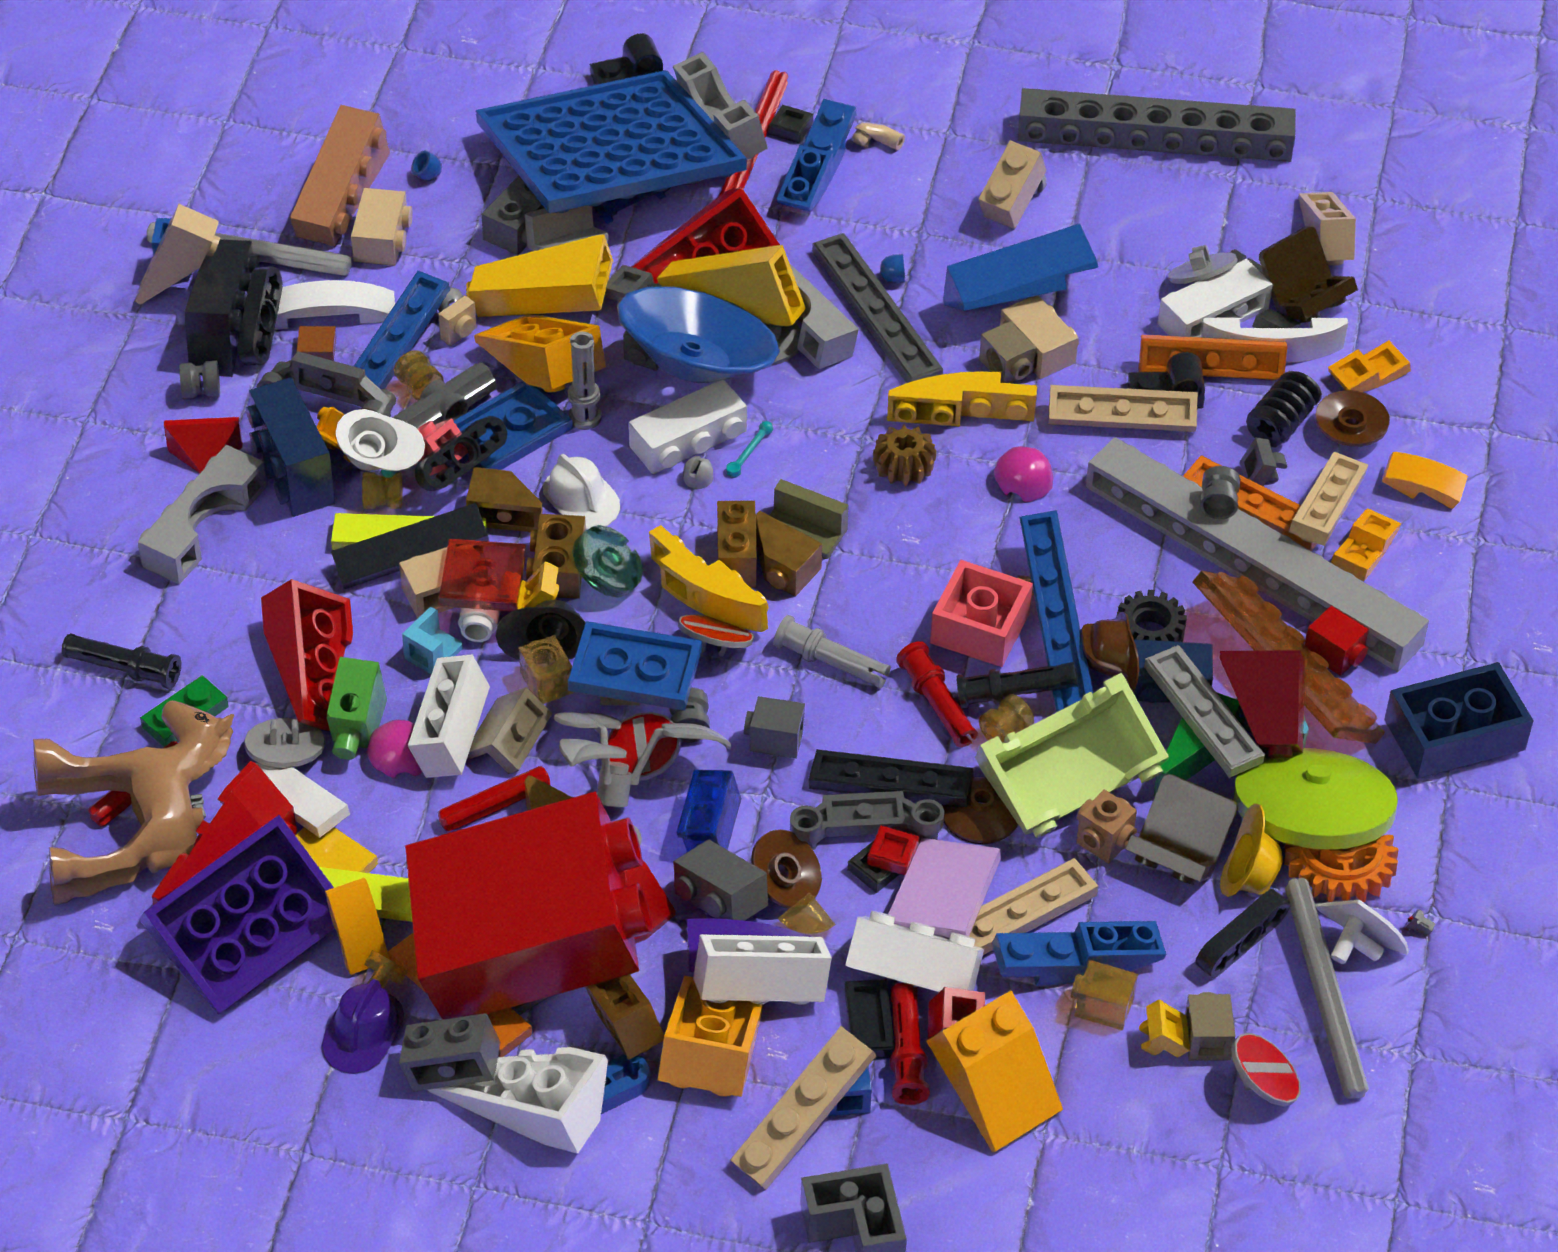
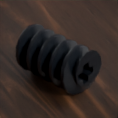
[1246,371,1322,448]

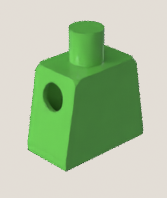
[327,657,387,760]

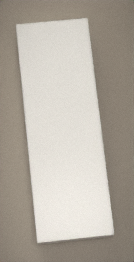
[256,762,350,838]

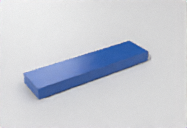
[354,270,451,389]

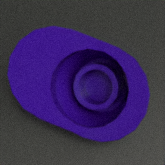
[322,979,404,1074]

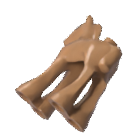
[33,700,234,905]

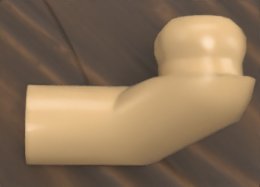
[852,122,905,150]

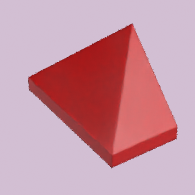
[164,417,243,473]

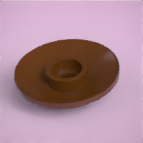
[1315,390,1390,447]
[941,777,1018,844]
[751,829,822,909]

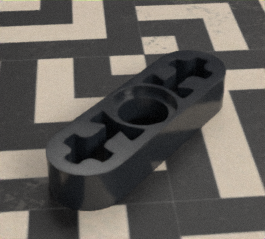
[237,267,283,365]
[415,416,507,491]
[1195,889,1290,978]

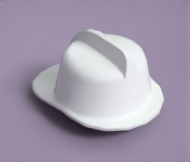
[335,409,425,471]
[543,453,620,530]

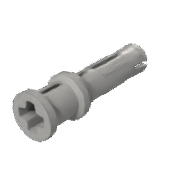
[568,331,601,429]
[773,615,891,689]

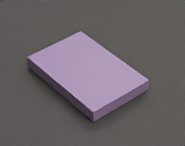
[888,838,1001,939]

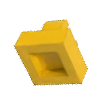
[1139,999,1190,1058]

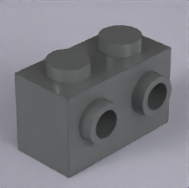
[481,176,544,255]
[673,839,768,921]
[399,1013,500,1092]

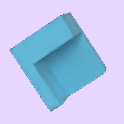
[402,607,463,674]

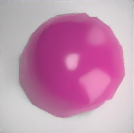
[994,446,1054,502]
[366,720,422,779]

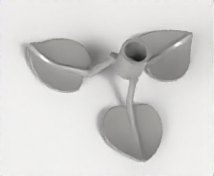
[554,712,731,807]

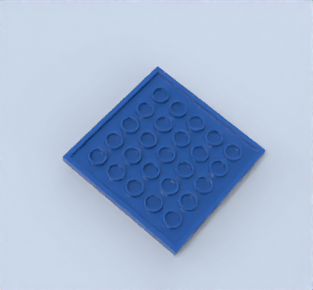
[476,70,747,214]

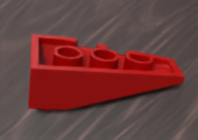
[631,187,780,284]
[261,579,353,731]
[152,761,297,905]

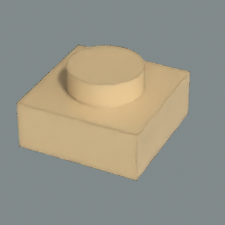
[439,296,477,346]

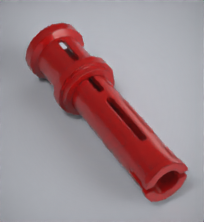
[896,641,978,748]
[890,982,930,1105]

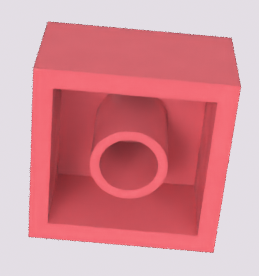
[930,560,1033,667]

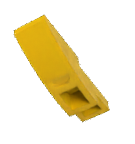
[887,371,1037,427]
[649,525,769,632]

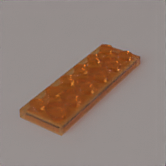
[1192,570,1385,744]

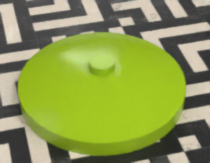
[1234,748,1398,850]

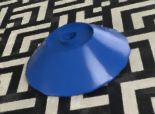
[616,287,780,383]

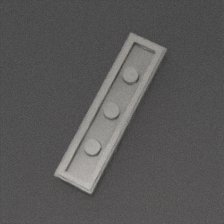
[1144,645,1265,778]

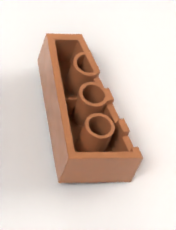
[290,104,390,246]

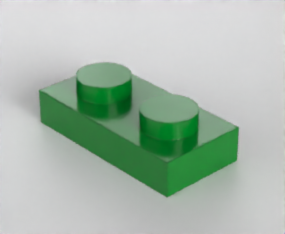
[140,675,229,747]

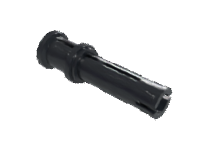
[62,633,182,689]
[956,662,1078,710]

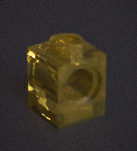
[519,635,574,704]

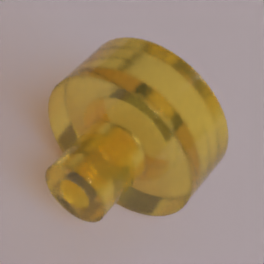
[364,950,408,988]

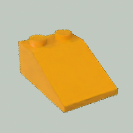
[474,314,606,392]
[657,975,764,1097]
[926,990,1063,1153]

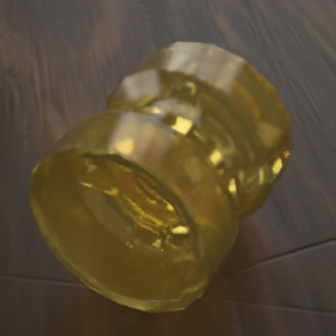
[394,350,444,400]
[362,472,403,509]
[979,694,1034,743]

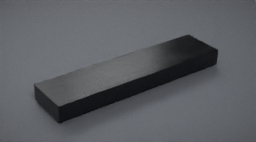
[331,503,489,589]
[808,749,974,808]

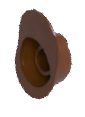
[1081,612,1139,693]

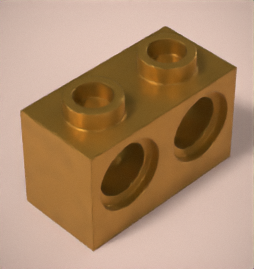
[717,500,757,588]
[526,514,586,598]
[585,974,664,1060]

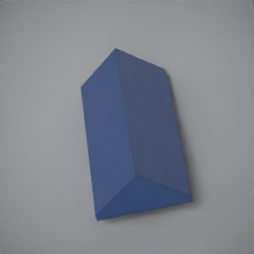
[943,223,1098,311]

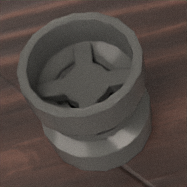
[179,361,220,399]
[1200,466,1240,519]
[669,687,710,743]

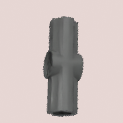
[392,362,497,429]

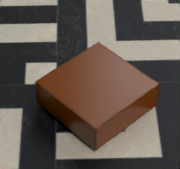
[297,326,336,361]

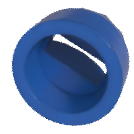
[411,150,442,181]
[880,254,905,283]

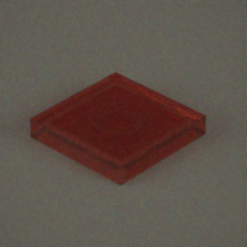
[439,539,526,611]

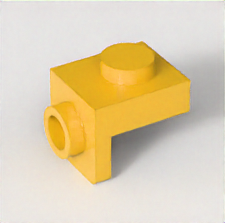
[498,561,559,612]

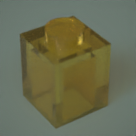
[1070,960,1138,1031]

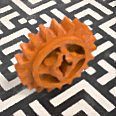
[1284,835,1399,903]

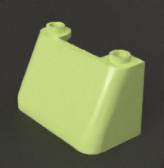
[975,673,1169,838]

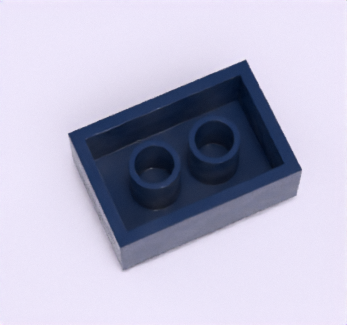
[246,377,335,517]
[1384,662,1534,779]

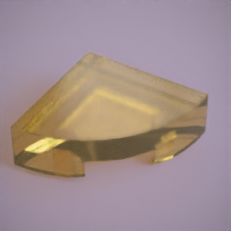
[778,893,836,934]

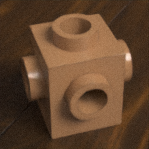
[1076,789,1137,864]

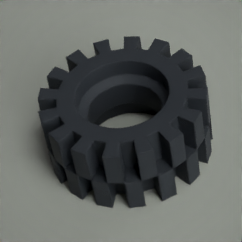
[1116,590,1187,642]

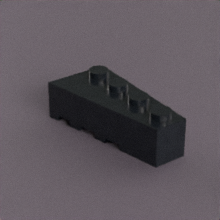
[184,239,259,377]

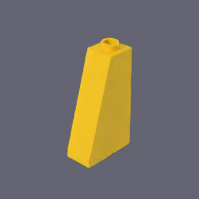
[466,234,613,317]
[657,245,806,326]

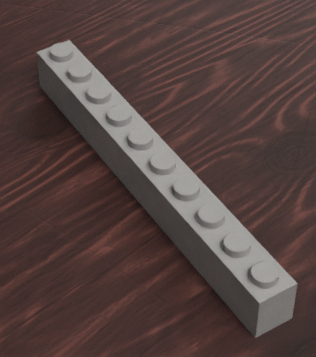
[1086,437,1429,672]

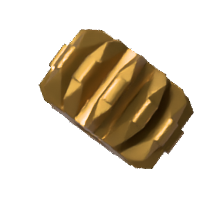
[873,424,937,487]

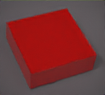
[867,825,919,875]

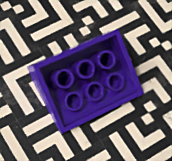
[139,815,335,1015]

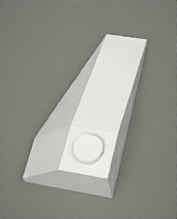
[428,1047,608,1154]

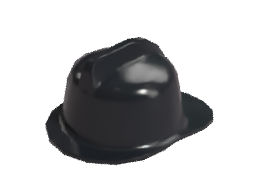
[495,599,586,661]

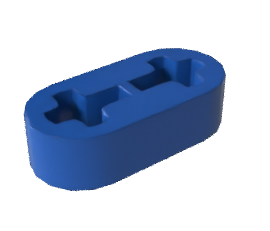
[601,1055,650,1114]

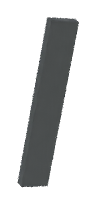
[812,233,943,383]

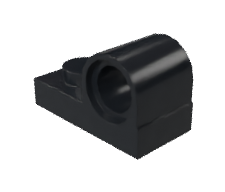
[590,33,664,85]
[1127,352,1205,408]

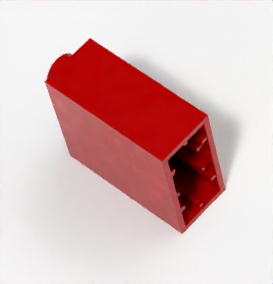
[405,791,652,1020]

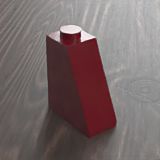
[1220,650,1305,758]

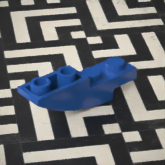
[777,99,856,212]
[992,921,1166,986]

